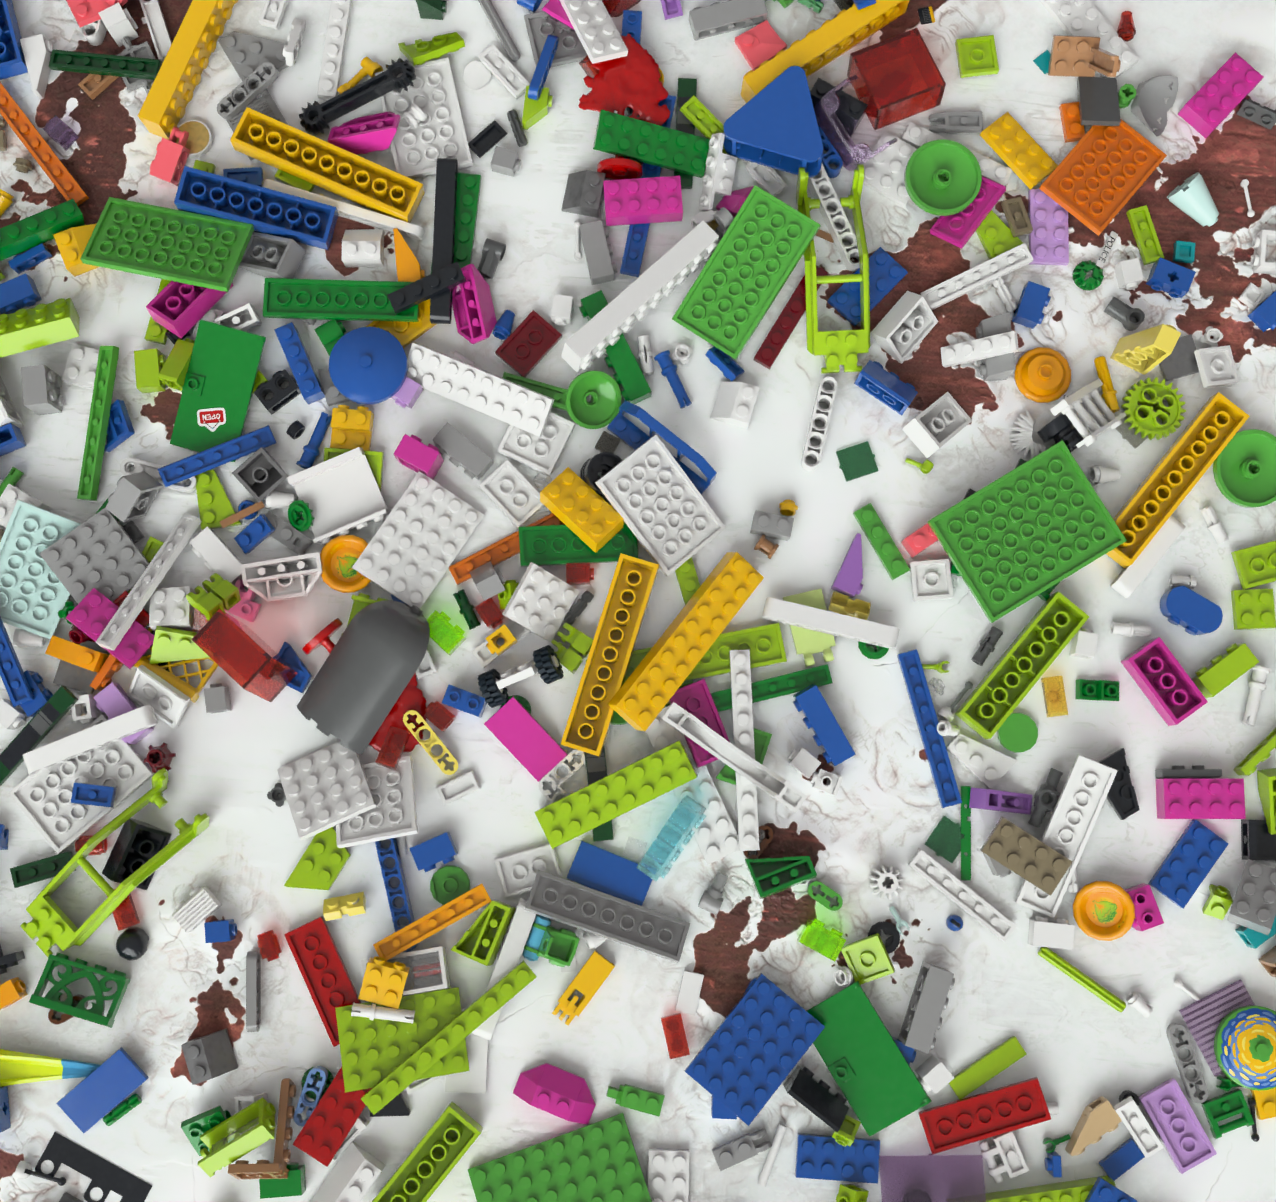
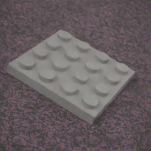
[40,508,150,604]

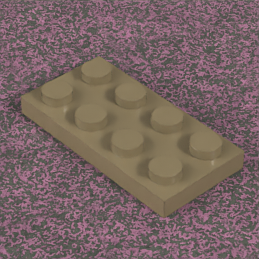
[980,817,1072,896]

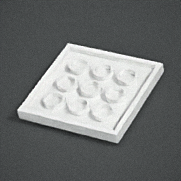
[277,741,377,841]
[336,756,418,848]

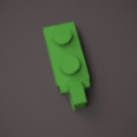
[607,1084,665,1117]

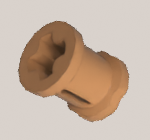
[754,535,779,559]

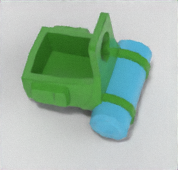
[522,915,579,967]

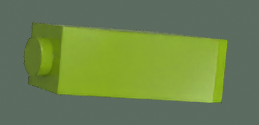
[158,338,195,391]

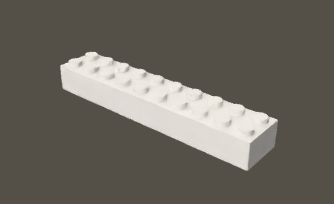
[561,220,719,373]

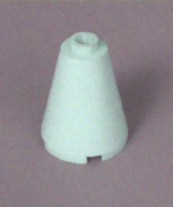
[1167,172,1219,227]

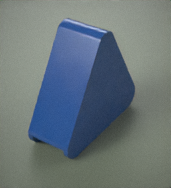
[724,66,823,178]

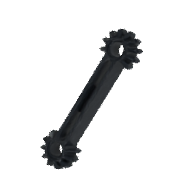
[299,58,416,136]

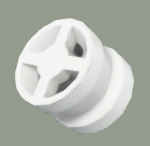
[402,104,427,129]

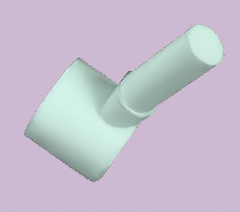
[889,906,910,935]

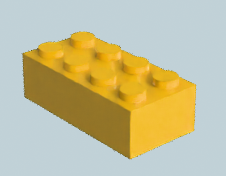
[540,467,624,553]

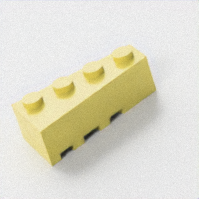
[1110,324,1181,375]

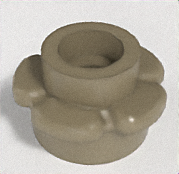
[13,158,33,173]

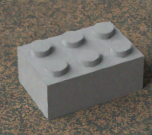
[1227,859,1276,935]

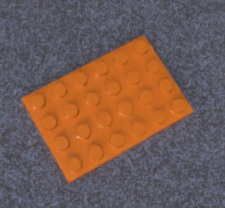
[1039,119,1167,236]

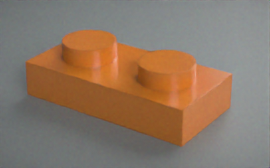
[1059,102,1085,143]
[90,654,123,691]

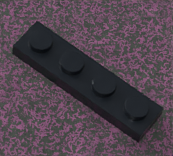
[388,262,466,314]

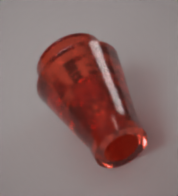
[1117,11,1136,41]

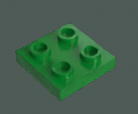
[181,1106,235,1157]

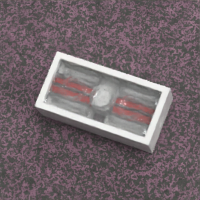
[361,946,451,1002]

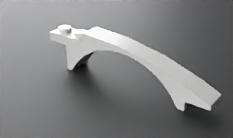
[662,702,808,813]

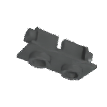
[1236,98,1276,130]

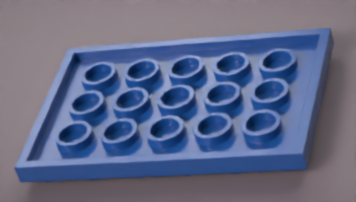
[684,973,825,1126]

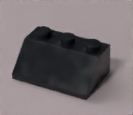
[810,77,868,145]
[102,818,172,890]
[783,1066,849,1132]

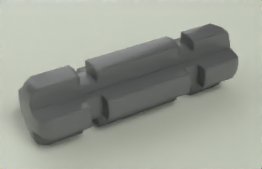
[507,110,528,147]
[564,591,594,625]

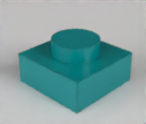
[1173,241,1196,264]

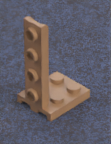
[1048,35,1121,77]
[228,1078,297,1179]

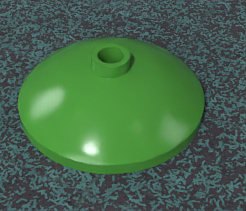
[565,370,621,429]

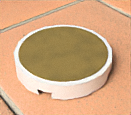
[176,120,213,158]

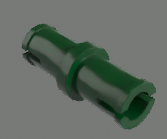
[453,589,481,630]

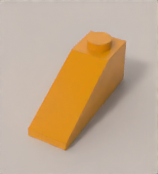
[393,228,426,282]
[45,635,109,672]

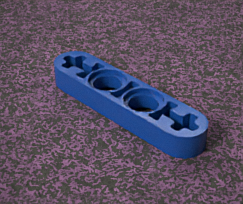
[528,34,559,101]

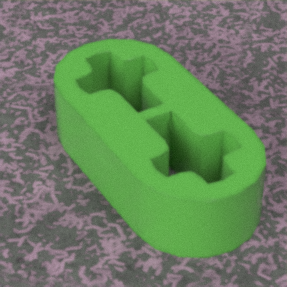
[807,881,843,911]

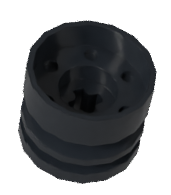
[1037,412,1091,452]
[580,452,622,497]

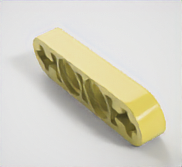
[403,710,458,775]

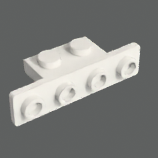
[699,133,738,211]

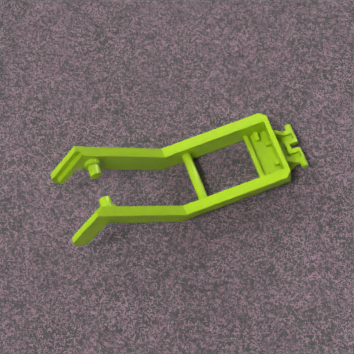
[796,164,870,374]
[20,768,209,957]

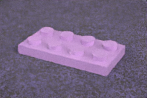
[1028,189,1069,265]
[1139,1078,1217,1174]

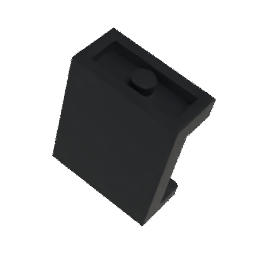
[1241,819,1276,861]

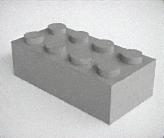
[898,961,955,1054]

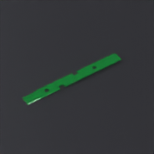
[961,786,971,880]

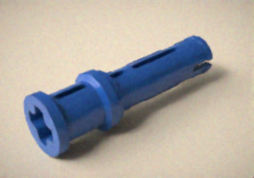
[654,350,692,409]
[296,412,332,469]

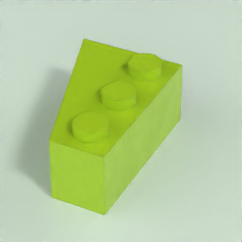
[451,900,516,966]

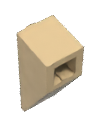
[1065,1096,1122,1157]

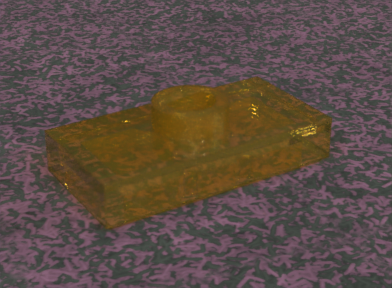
[1041,676,1068,717]

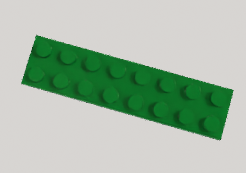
[263,278,419,322]

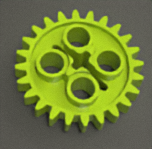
[1121,377,1186,440]

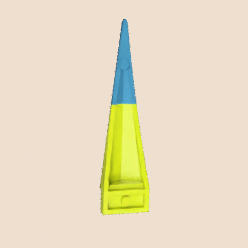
[0,1049,100,1087]

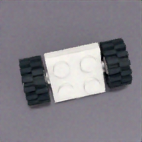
[478,645,564,708]

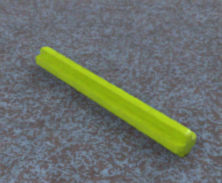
[1038,947,1126,1012]

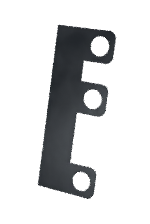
[35,1132,152,1202]

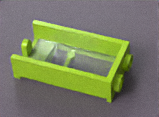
[198,1097,276,1177]

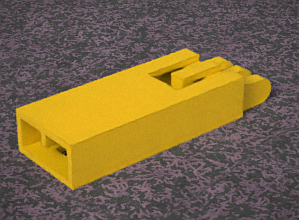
[552,950,615,1025]

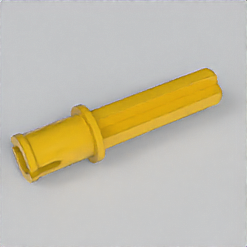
[1094,356,1120,413]

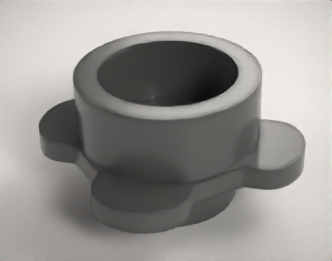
[267,783,286,807]

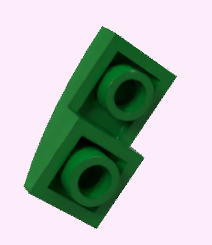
[1075,679,1119,701]

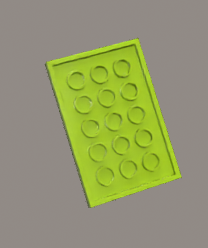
[335,987,470,1093]

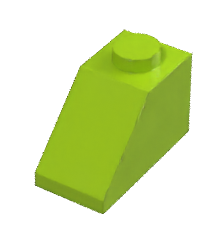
[522,86,553,130]

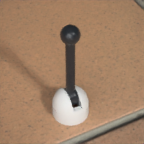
[14,1161,66,1186]

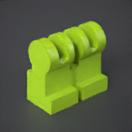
[186,573,241,623]
[551,622,593,674]

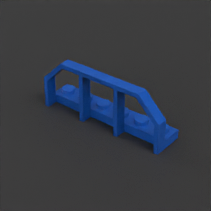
[607,400,717,495]

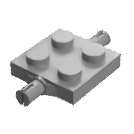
[117,37,156,95]

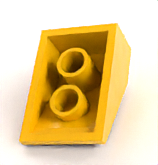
[53,223,99,277]

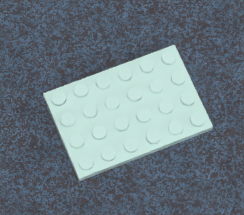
[0,500,81,640]

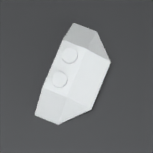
[241,552,323,602]

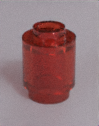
[75,835,108,856]
[257,930,282,962]

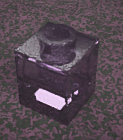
[43,115,79,151]

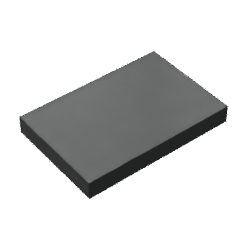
[1077,77,1121,126]

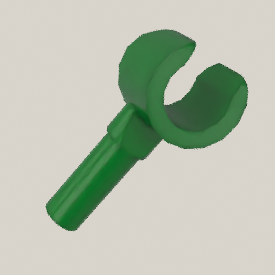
[1216,1076,1243,1091]
[1043,1134,1071,1153]

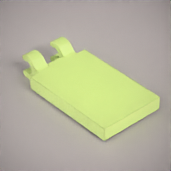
[783,589,836,667]

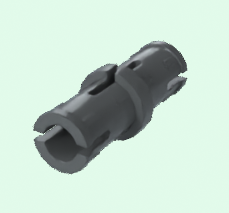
[971,627,1003,666]

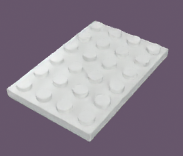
[375,57,473,179]
[595,434,726,576]
[352,471,484,609]
[8,714,154,854]

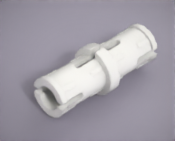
[637,335,654,376]

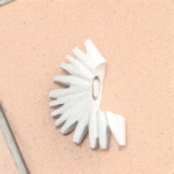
[1010,410,1047,459]

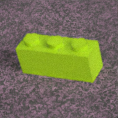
[1191,643,1259,698]

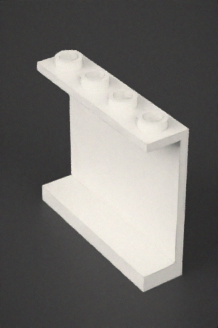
[286,447,390,545]

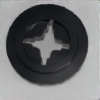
[868,921,900,954]

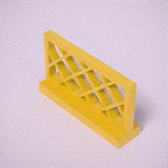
[134,627,221,703]

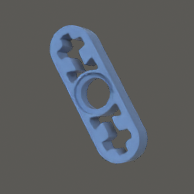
[294,1066,328,1127]

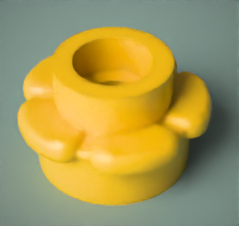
[779,499,798,516]

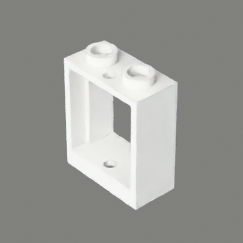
[1251,229,1276,275]

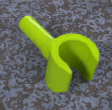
[905,458,934,474]
[922,661,950,673]

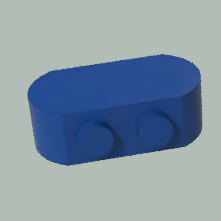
[1160,586,1223,636]

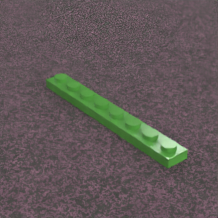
[77,346,119,501]

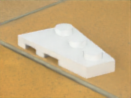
[946,734,1017,789]

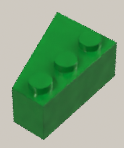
[745,856,817,899]

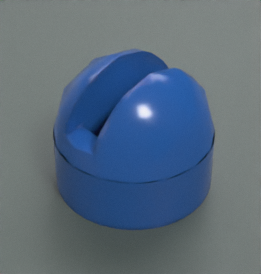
[946,915,963,931]

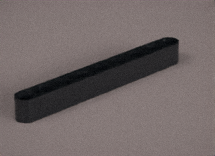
[430,158,458,324]

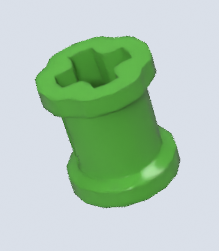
[1118,84,1136,108]

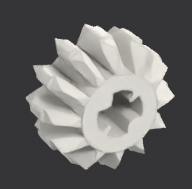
[869,865,904,899]

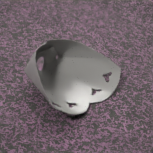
[1131,75,1178,136]

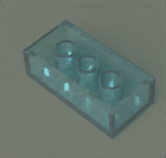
[636,795,706,882]

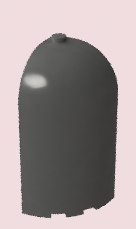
[297,600,430,755]

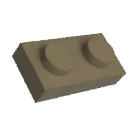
[1001,196,1033,237]

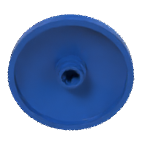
[329,327,408,405]

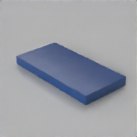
[567,841,656,906]
[56,1047,149,1133]

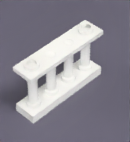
[1050,378,1127,448]

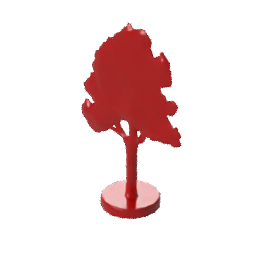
[578,34,670,180]
[302,618,427,754]

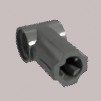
[477,238,506,279]
[1104,297,1145,331]

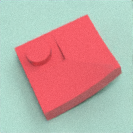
[66,0,110,27]
[734,20,787,71]

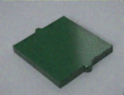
[836,441,879,482]
[924,816,964,864]

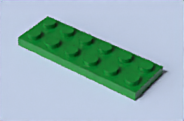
[593,110,710,178]
[430,173,481,274]
[519,522,638,567]

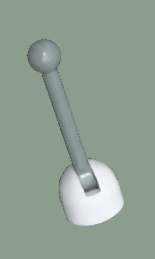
[937,681,973,723]

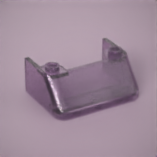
[814,75,897,171]

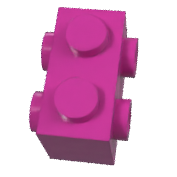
[1125,883,1164,931]

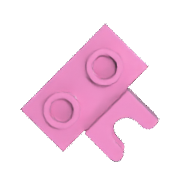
[224,579,261,622]

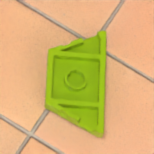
[284,827,351,890]

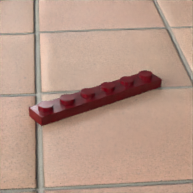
[753,265,828,370]

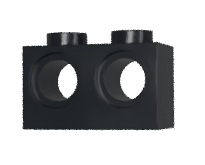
[254,369,301,415]

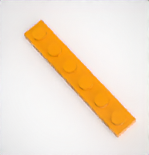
[373,884,491,961]

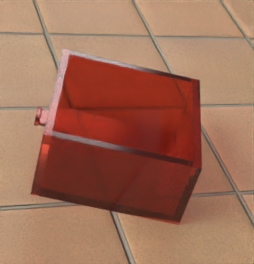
[847,28,946,130]
[191,609,298,702]

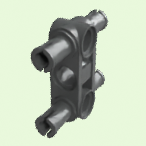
[1028,768,1063,828]

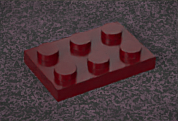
[495,310,562,378]

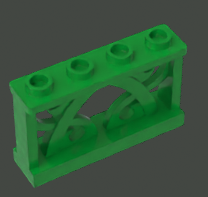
[29,952,130,1028]

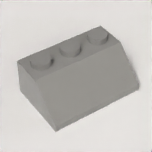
[976,312,1016,381]

